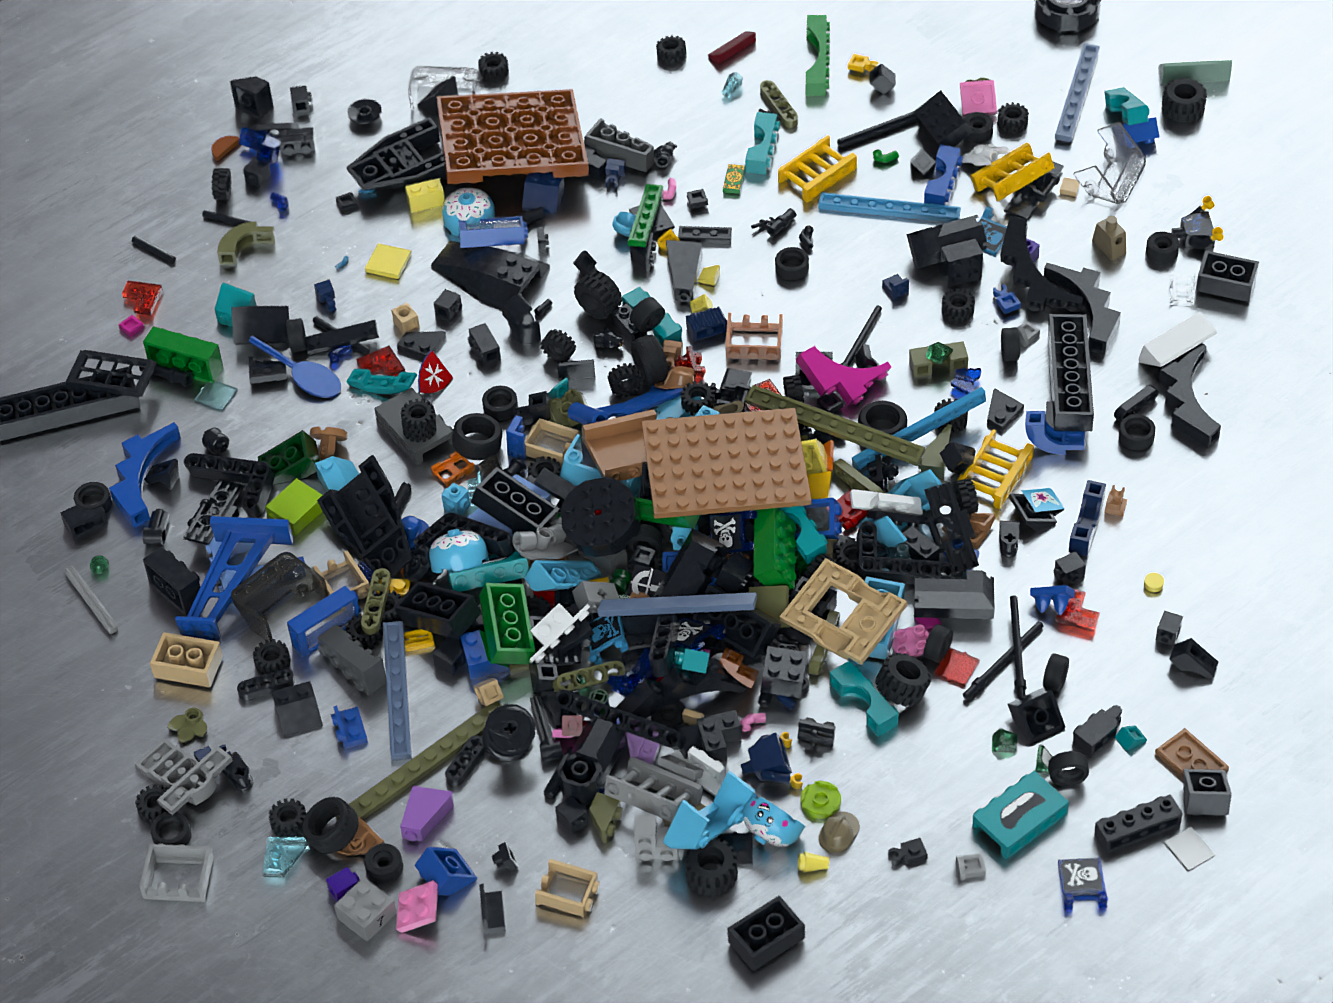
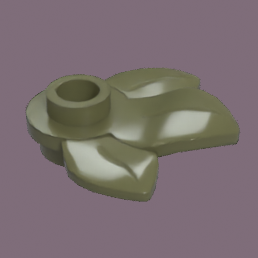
[167,708,207,743]

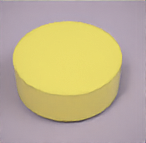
[1144,573,1164,592]

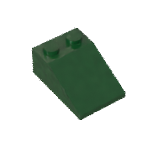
[258,430,320,485]

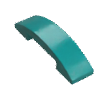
[346,369,417,394]

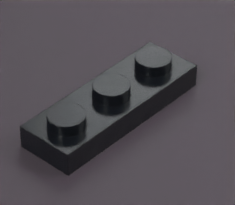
[867,510,927,528]

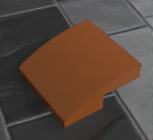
[720,647,759,689]

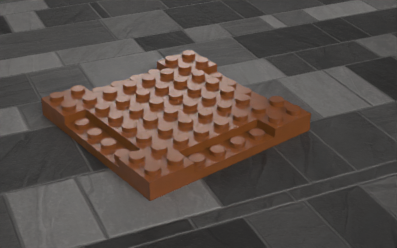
[437,89,588,184]

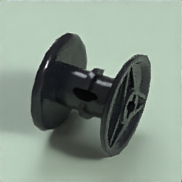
[482,704,536,761]

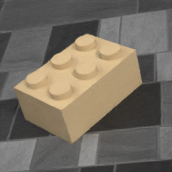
[150,632,223,687]

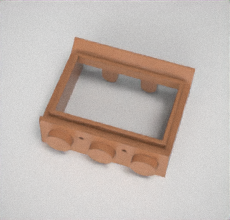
[725,312,783,360]

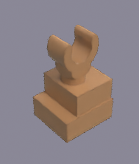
[663,340,683,369]
[1104,485,1128,517]

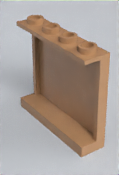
[582,409,657,481]

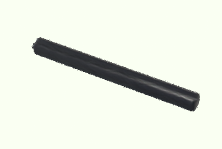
[837,111,919,148]

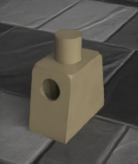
[1092,216,1127,261]

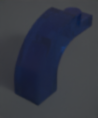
[239,127,281,164]
[607,648,658,698]

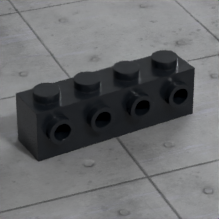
[1094,794,1183,853]

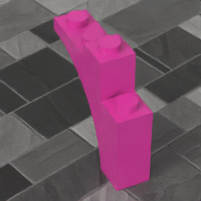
[795,345,892,406]

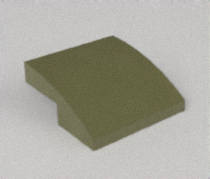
[749,585,790,628]

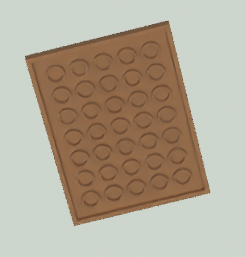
[642,408,811,519]

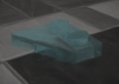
[262,837,308,877]

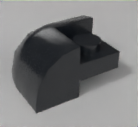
[502,293,541,343]

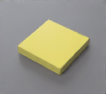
[365,243,412,279]

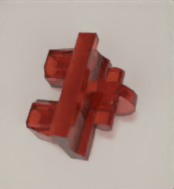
[674,346,706,380]

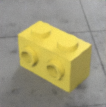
[405,179,445,213]

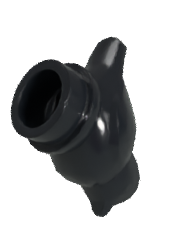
[654,141,677,167]
[593,327,624,349]

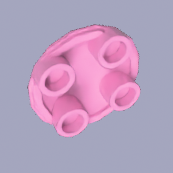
[892,624,929,657]

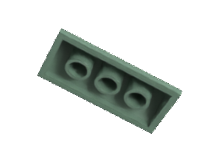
[1158,60,1233,84]

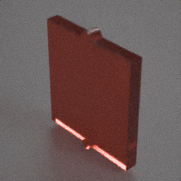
[935,647,980,687]

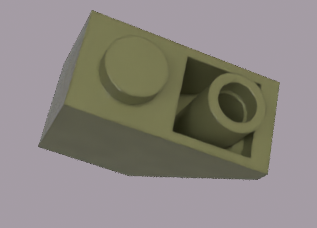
[590,792,623,843]

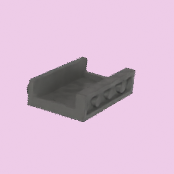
[374,387,453,465]

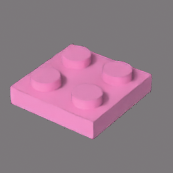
[959,80,997,117]
[396,881,438,933]

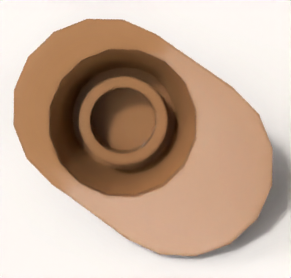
[654,366,694,389]

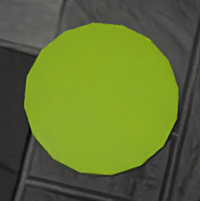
[800,781,842,819]

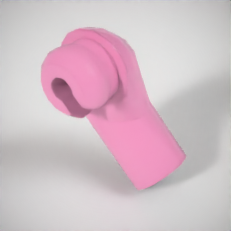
[662,178,677,200]
[740,713,766,732]

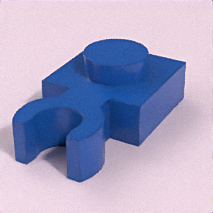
[993,284,1021,314]

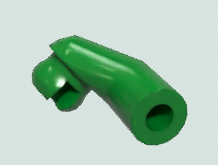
[872,149,899,163]

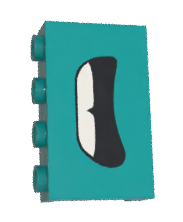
[447,550,529,592]
[972,770,1069,859]

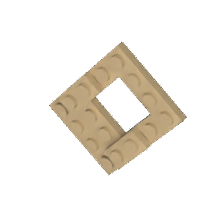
[780,558,908,665]

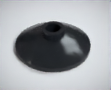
[348,99,382,124]

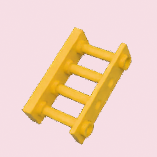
[778,135,857,203]
[970,142,1055,202]
[958,429,1034,509]

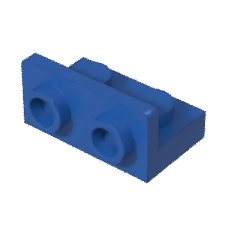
[506,415,526,460]
[331,705,368,749]

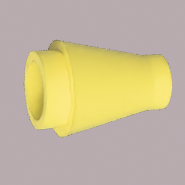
[798,851,829,873]

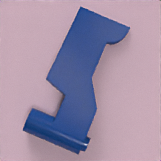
[568,385,683,425]

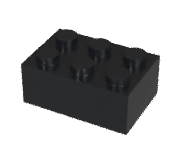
[914,90,973,147]
[1195,250,1260,302]
[143,546,201,615]
[727,895,805,971]

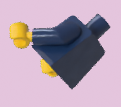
[741,732,803,789]

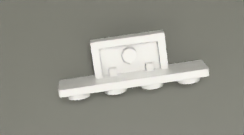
[850,489,923,516]
[529,603,590,664]
[671,747,725,797]

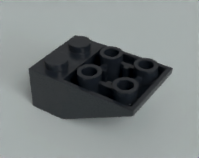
[777,576,837,645]

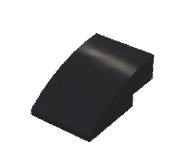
[231,306,290,345]

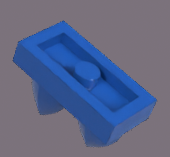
[1030,585,1075,615]

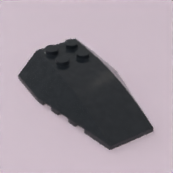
[431,241,550,309]
[317,455,413,580]

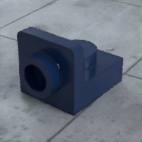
[882,274,909,299]

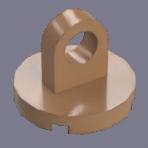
[310,426,348,459]

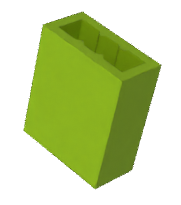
[265,478,323,536]

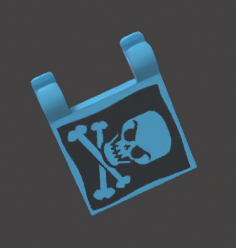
[978,206,1007,255]
[589,616,629,666]

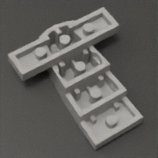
[135,737,232,815]

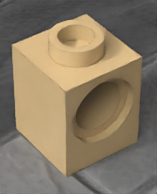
[391,303,420,335]
[473,678,504,706]

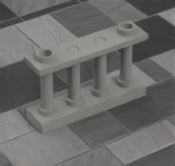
[604,757,703,822]

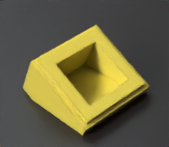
[697,265,720,286]
[690,294,713,313]

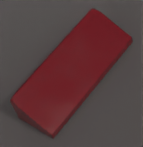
[708,31,756,64]

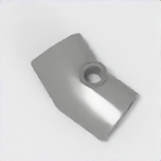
[513,524,578,560]

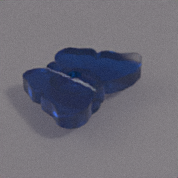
[951,368,982,394]

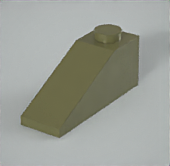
[918,424,952,480]

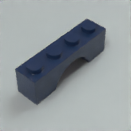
[1068,480,1107,556]

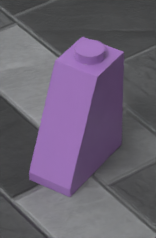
[400,786,455,841]

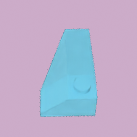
[315,456,359,492]
[524,560,602,592]

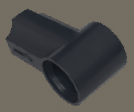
[143,509,169,545]

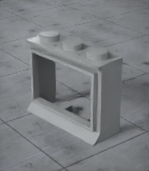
[140,844,214,902]

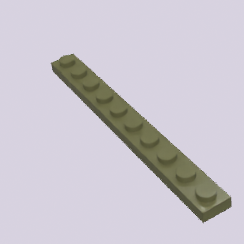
[745,385,925,466]
[336,701,502,820]

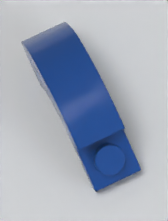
[1025,411,1085,455]

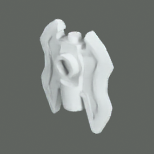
[962,144,1010,166]

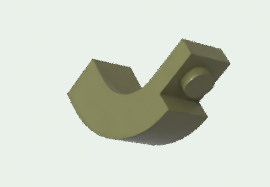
[217,221,276,265]

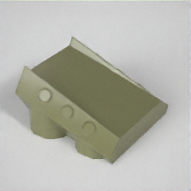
[551,389,588,427]

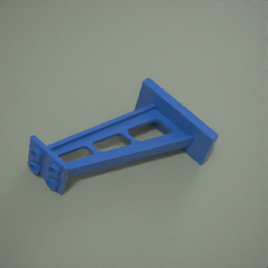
[175,516,293,640]

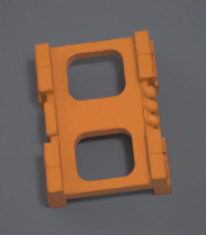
[431,451,475,488]

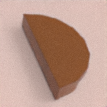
[211,136,241,161]

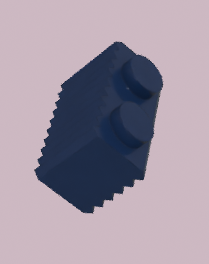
[686,306,727,342]

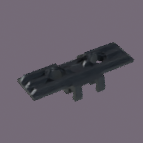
[1004,161,1064,219]
[711,368,752,412]
[183,479,245,545]
[924,482,979,573]
[553,587,592,666]

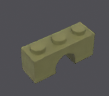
[909,341,969,377]

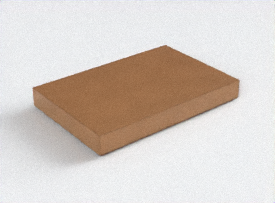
[1155,728,1229,778]

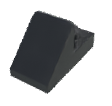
[144,458,179,490]
[669,723,704,759]

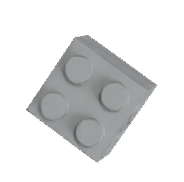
[334,877,397,942]

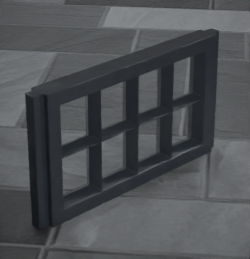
[65,350,157,398]

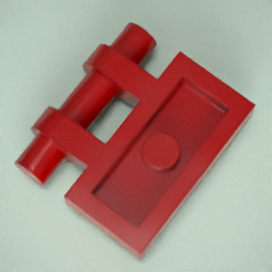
[827,489,867,530]

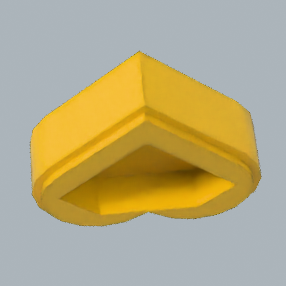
[657,229,680,251]

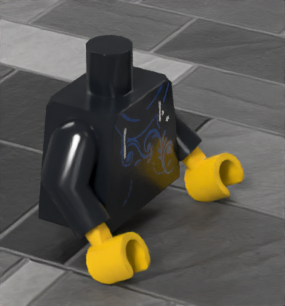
[1171,195,1224,250]

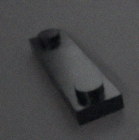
[305,320,379,355]

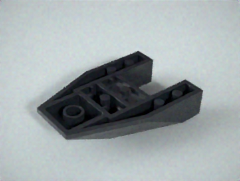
[346,117,447,190]

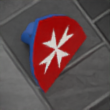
[418,350,453,394]

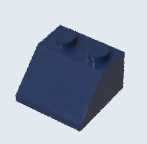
[522,172,565,214]

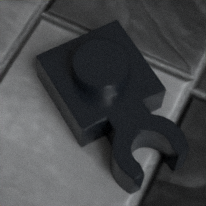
[888,838,928,866]

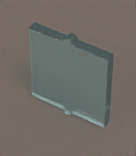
[194,381,238,411]

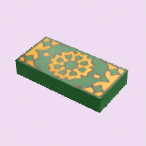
[723,164,745,194]

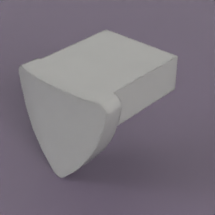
[1017,321,1040,347]
[956,853,986,880]

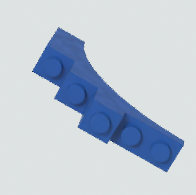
[109,422,181,528]

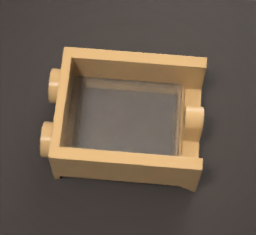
[525,418,580,468]
[313,551,370,608]
[535,859,600,918]

